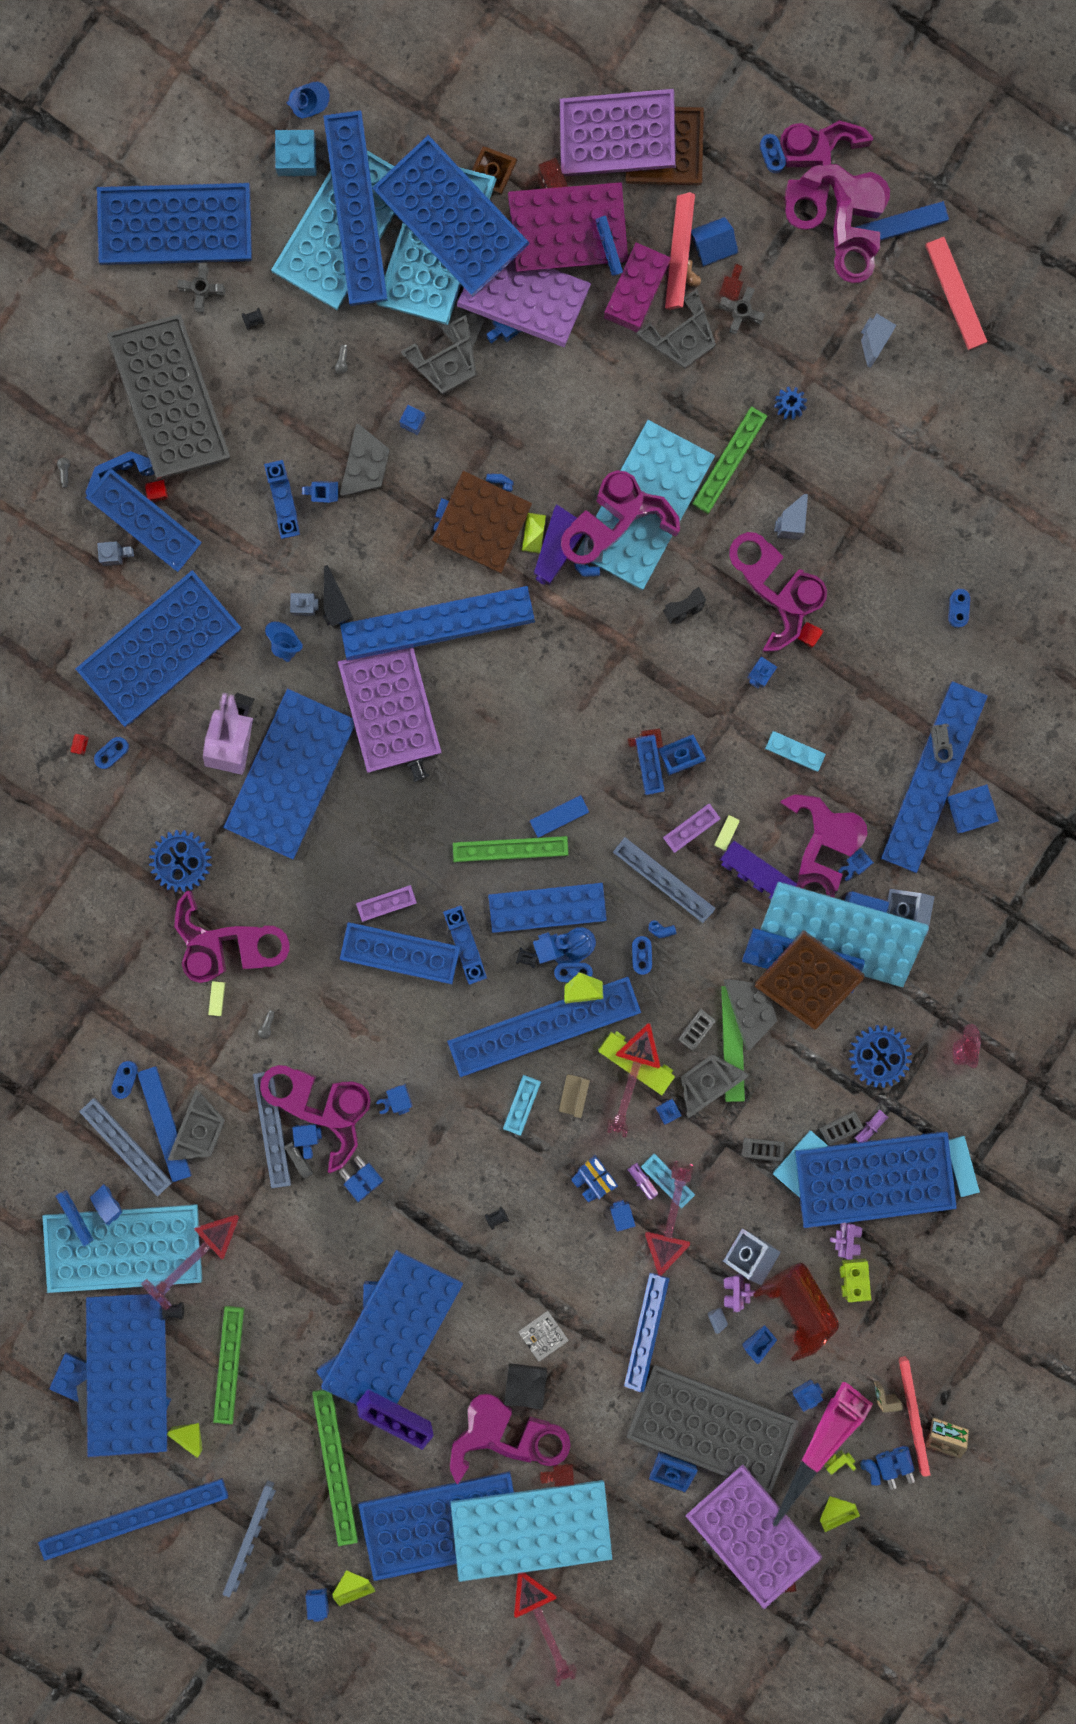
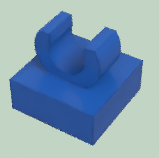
[655,1099,681,1125]

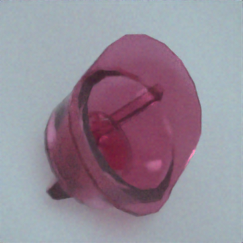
[952,1024,981,1068]

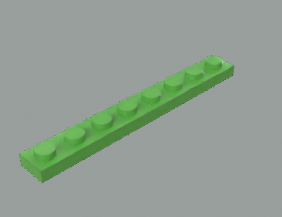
[312,1389,358,1546]

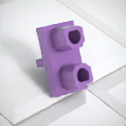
[830,1222,862,1259]
[724,1274,756,1312]

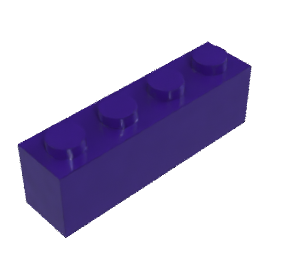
[719,840,797,899]
[357,1389,434,1450]

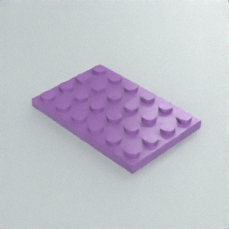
[560,89,676,176]
[457,259,591,347]
[338,648,442,773]
[686,1464,822,1608]

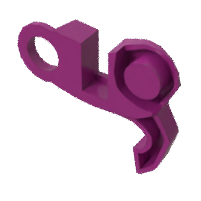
[780,121,873,230]
[798,164,890,283]
[561,470,680,564]
[729,532,827,653]
[780,794,868,898]
[174,891,290,983]
[260,1065,371,1173]
[450,1394,570,1484]

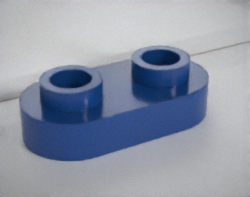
[760,134,786,173]
[948,589,970,628]
[94,737,129,769]
[632,936,652,975]
[554,963,593,982]
[111,1061,138,1099]

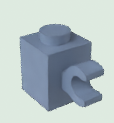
[97,542,134,566]
[290,593,319,615]

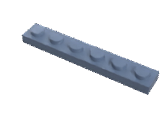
[613,837,715,923]
[253,1072,291,1189]
[79,1098,173,1196]
[222,1480,276,1598]

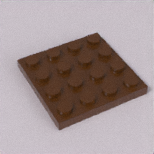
[626,107,704,185]
[431,471,532,574]
[755,930,865,1030]

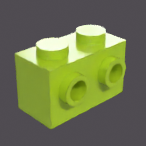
[839,1259,871,1302]

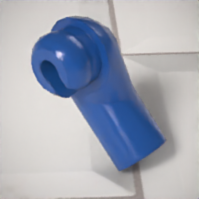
[486,474,514,492]
[574,563,600,577]
[648,920,677,938]
[860,1459,881,1485]

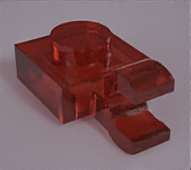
[719,264,743,302]
[628,728,663,748]
[540,1464,574,1487]

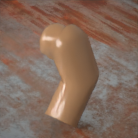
[686,260,701,287]

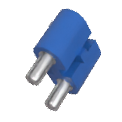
[339,1156,384,1202]
[876,1446,915,1490]

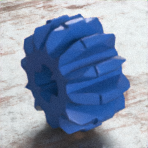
[774,387,807,420]

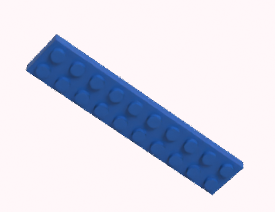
[323,110,388,306]
[340,586,535,661]
[880,681,988,873]
[447,976,641,1077]

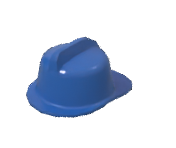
[287,82,329,118]
[265,622,303,662]
[555,927,596,964]

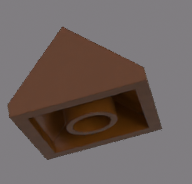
[472,146,517,196]

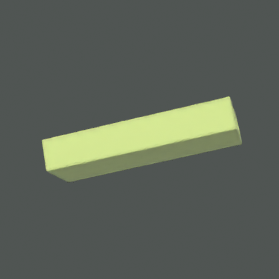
[714,815,740,851]
[208,981,225,1016]

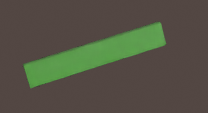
[692,406,767,514]
[453,836,568,862]
[721,986,745,1102]
[213,1306,244,1424]

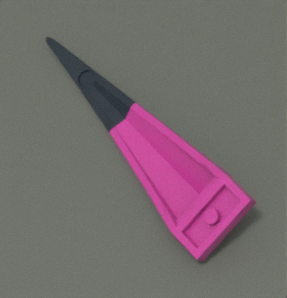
[772,1382,873,1527]

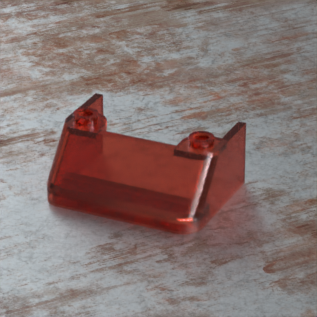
[753,1263,839,1362]

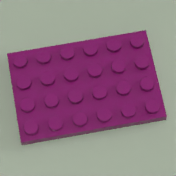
[508,182,628,272]

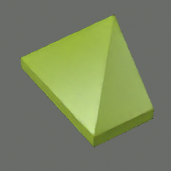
[522,513,546,553]
[565,972,603,1004]
[167,1423,203,1458]
[820,1496,860,1532]
[333,1570,375,1606]

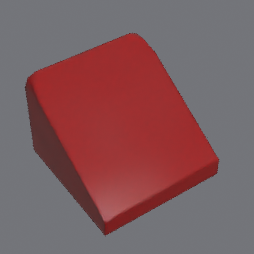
[145,480,168,502]
[797,622,824,648]
[71,734,89,755]

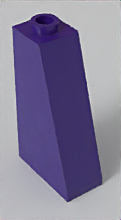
[534,504,584,585]

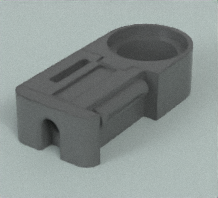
[930,724,953,763]
[284,1141,313,1179]

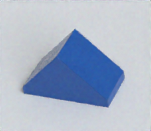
[742,1325,777,1364]

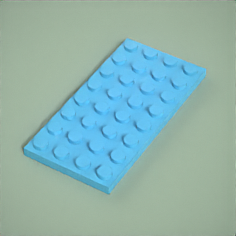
[271,151,395,311]
[376,167,496,325]
[576,420,715,590]
[760,882,928,987]
[43,1204,203,1293]
[450,1480,612,1582]

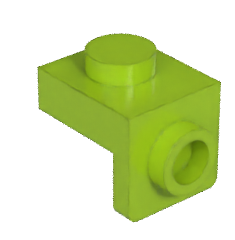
[824,1449,856,1475]

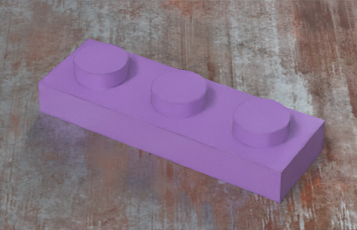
[663,804,721,853]
[356,885,417,922]

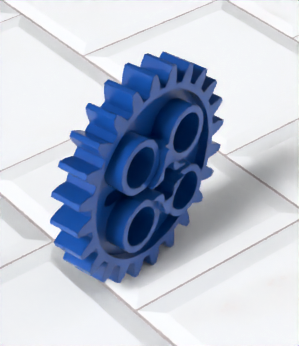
[149,830,212,892]
[848,1025,912,1088]

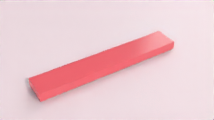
[665,192,695,310]
[925,237,987,350]
[898,1356,930,1476]

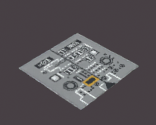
[518,1311,569,1361]

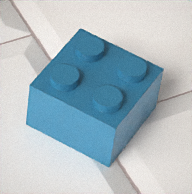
[275,130,316,176]

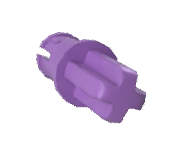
[855,1110,888,1142]
[627,1163,658,1200]

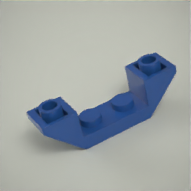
[86,451,154,495]
[264,460,300,539]
[443,906,487,984]

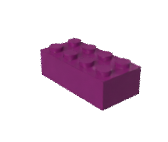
[604,242,671,333]

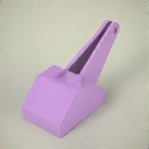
[203,694,253,775]

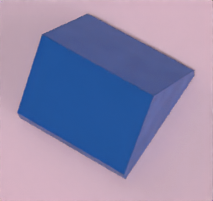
[691,217,738,266]
[658,735,706,776]
[649,1451,697,1492]

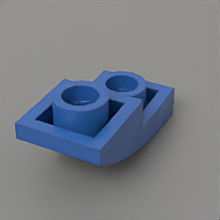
[90,1185,122,1226]

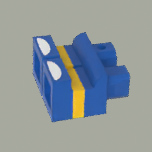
[571,1155,618,1202]

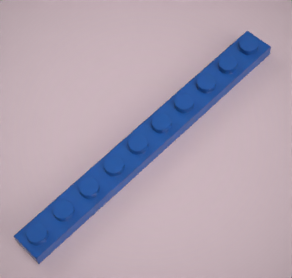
[38,1478,229,1561]

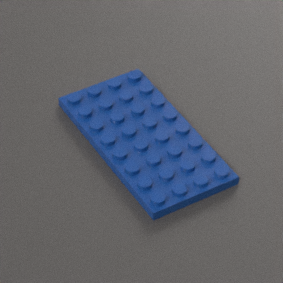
[372,135,529,297]
[97,183,252,265]
[75,570,242,728]
[223,689,355,860]
[795,1131,957,1228]
[321,1250,463,1405]
[86,1293,167,1457]
[358,1471,514,1581]

